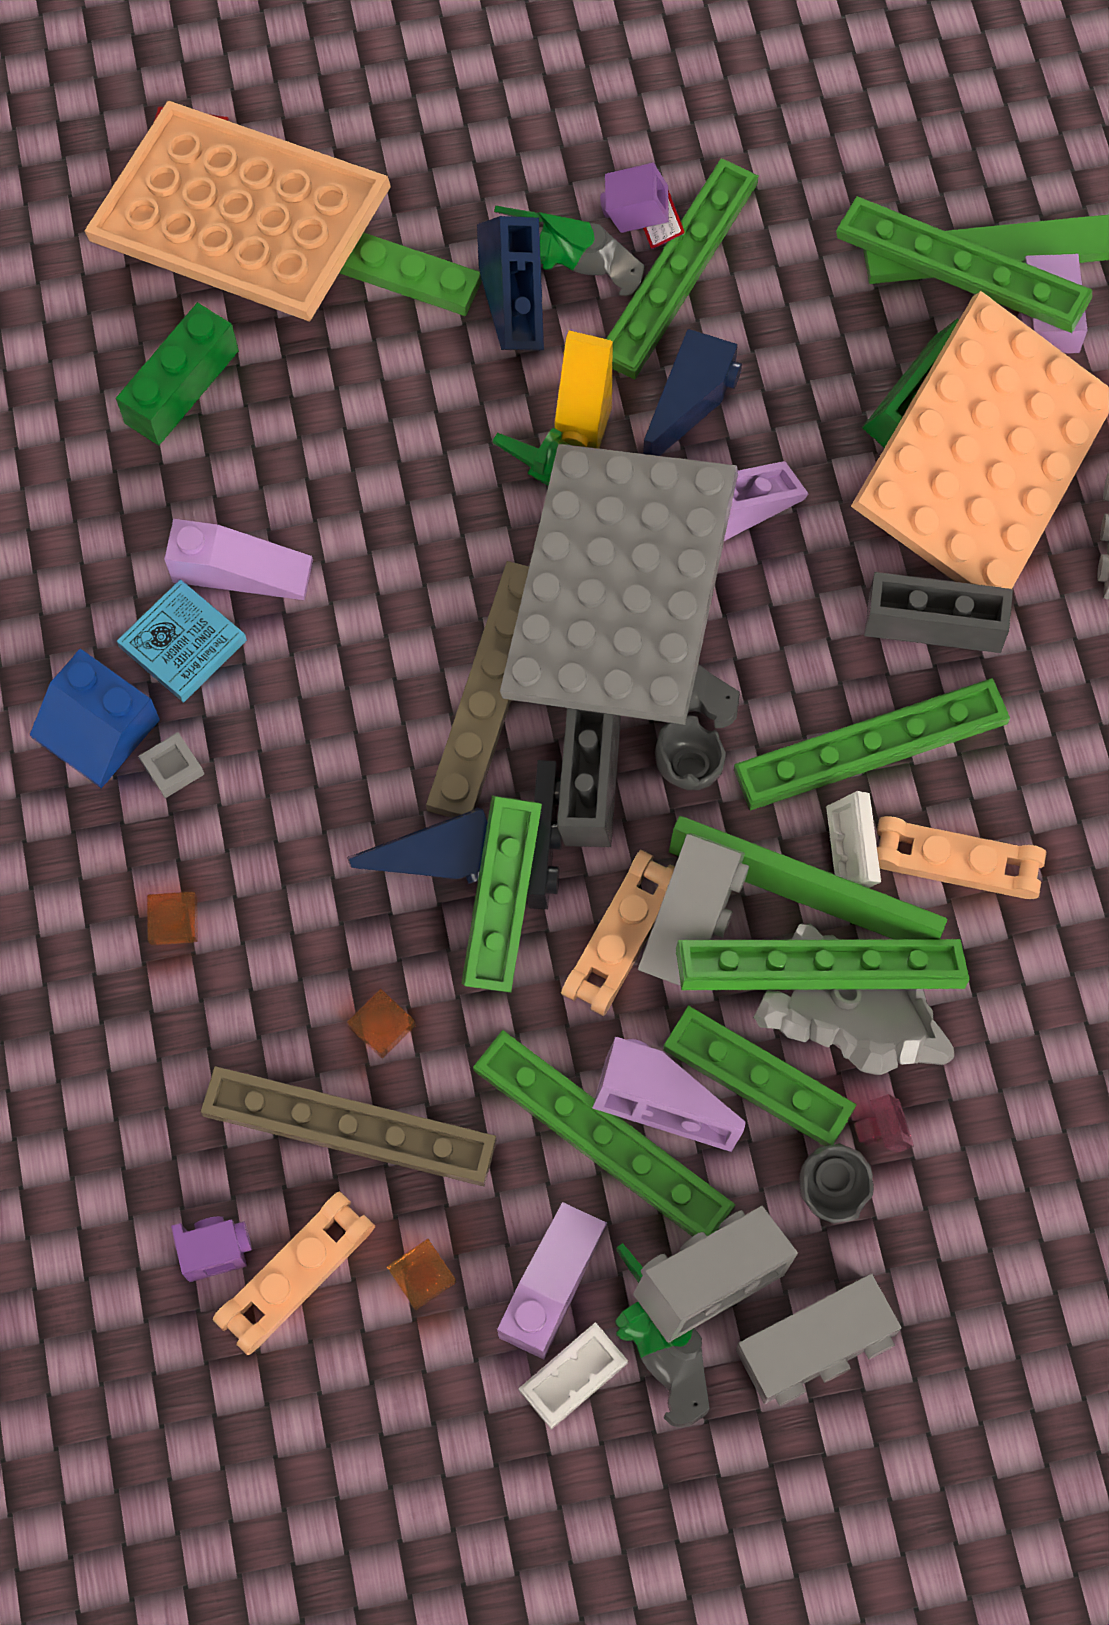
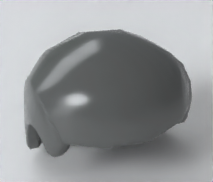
[654,716,726,791]
[799,1143,874,1224]

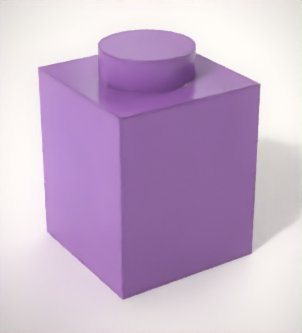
[600,163,669,233]

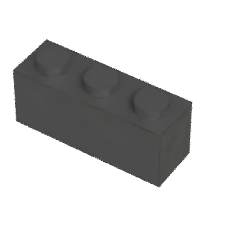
[864,572,1013,653]
[557,708,621,847]

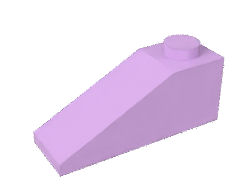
[724,461,808,541]
[164,519,313,600]
[593,1037,746,1152]
[497,1202,607,1360]

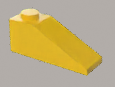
[555,330,613,449]

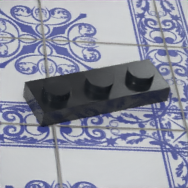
[527,760,563,910]

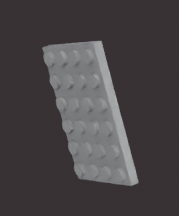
[500,444,738,725]

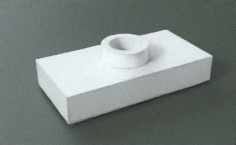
[826,791,881,888]
[518,1322,628,1430]

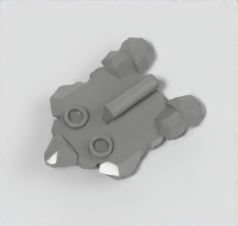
[753,923,954,1076]

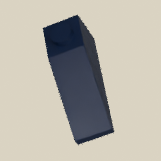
[477,216,544,351]
[643,329,742,456]
[347,808,488,884]

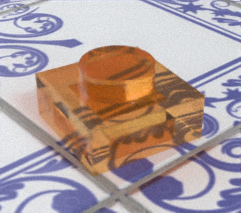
[147,892,198,945]
[347,989,416,1059]
[387,1239,457,1311]

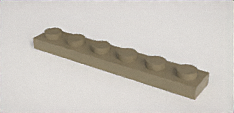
[426,561,529,818]
[201,1066,497,1187]

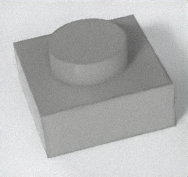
[138,732,204,798]

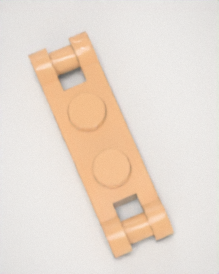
[877,816,1046,899]
[561,850,675,1016]
[213,1191,375,1355]

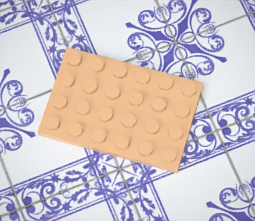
[85,101,391,322]
[851,291,1109,589]

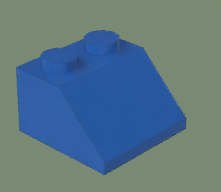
[30,649,160,789]

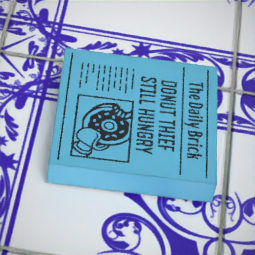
[117,579,247,703]

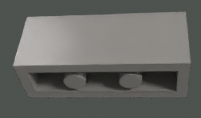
[638,833,749,986]
[633,1206,798,1343]
[736,1274,902,1406]

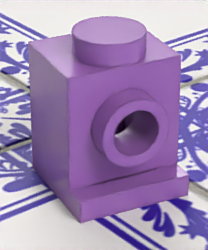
[171,1216,252,1282]

